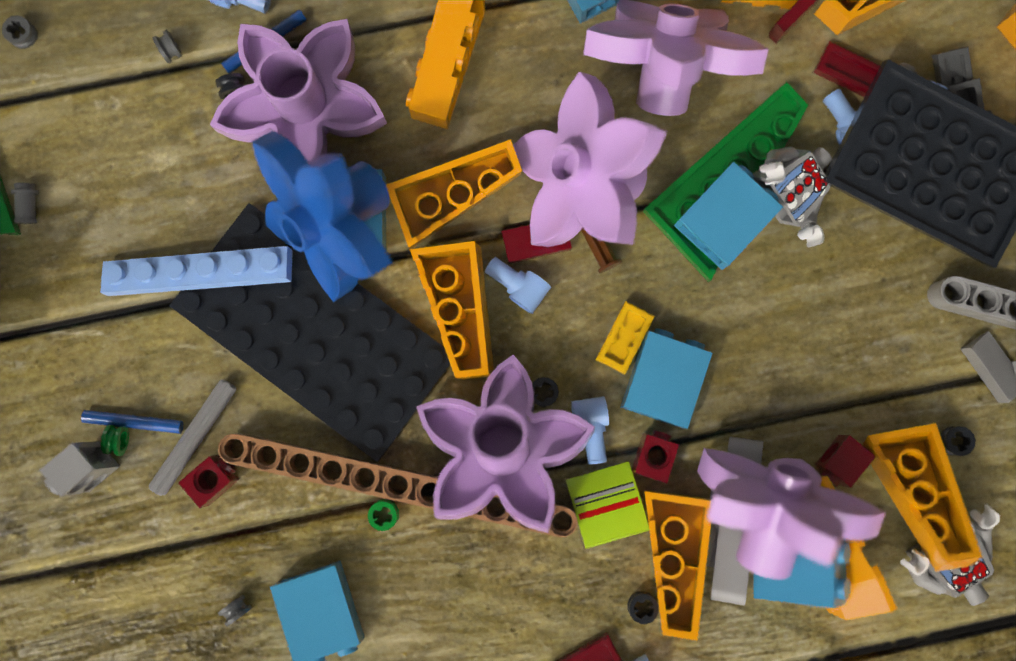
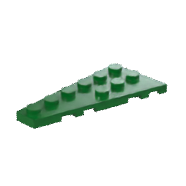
[643,82,808,282]

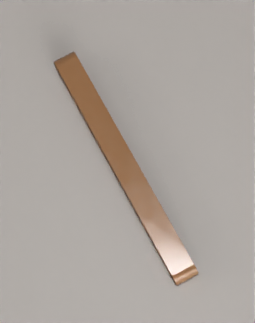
[218,433,578,537]

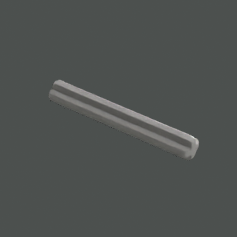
[149,380,236,496]

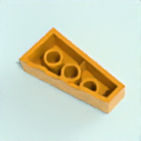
[406,0,485,130]
[386,139,522,249]
[410,241,494,380]
[863,423,982,572]
[645,490,711,641]

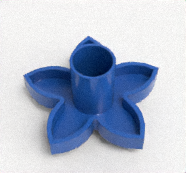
[252,130,392,302]

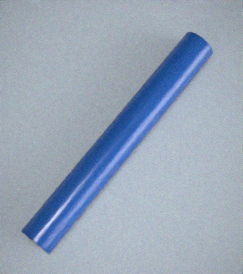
[221,9,307,74]
[81,410,184,434]

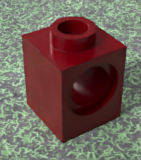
[632,430,679,483]
[814,434,876,488]
[178,455,240,509]

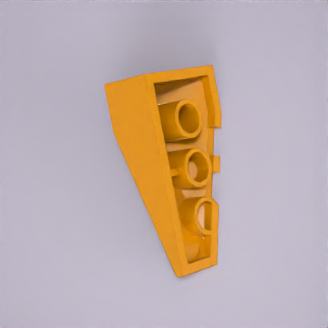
[820,476,897,620]

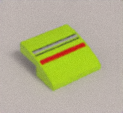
[565,461,649,549]

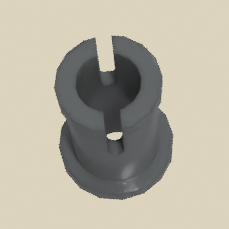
[11,183,39,224]

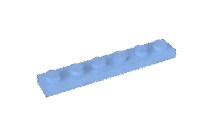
[100,246,293,296]

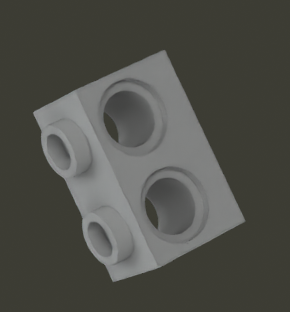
[39,441,120,497]

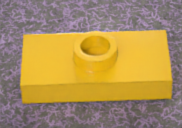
[595,301,655,375]

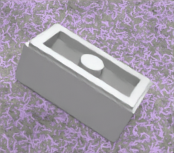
[961,331,1016,403]

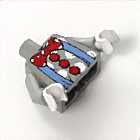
[753,147,832,248]
[900,504,1000,606]

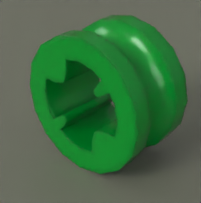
[101,425,129,456]
[368,499,399,531]

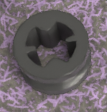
[2,15,38,49]
[152,30,183,64]
[218,595,252,627]

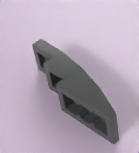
[931,47,992,113]

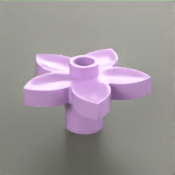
[584,0,768,116]
[210,19,387,163]
[513,72,667,247]
[417,355,595,533]
[697,448,886,579]

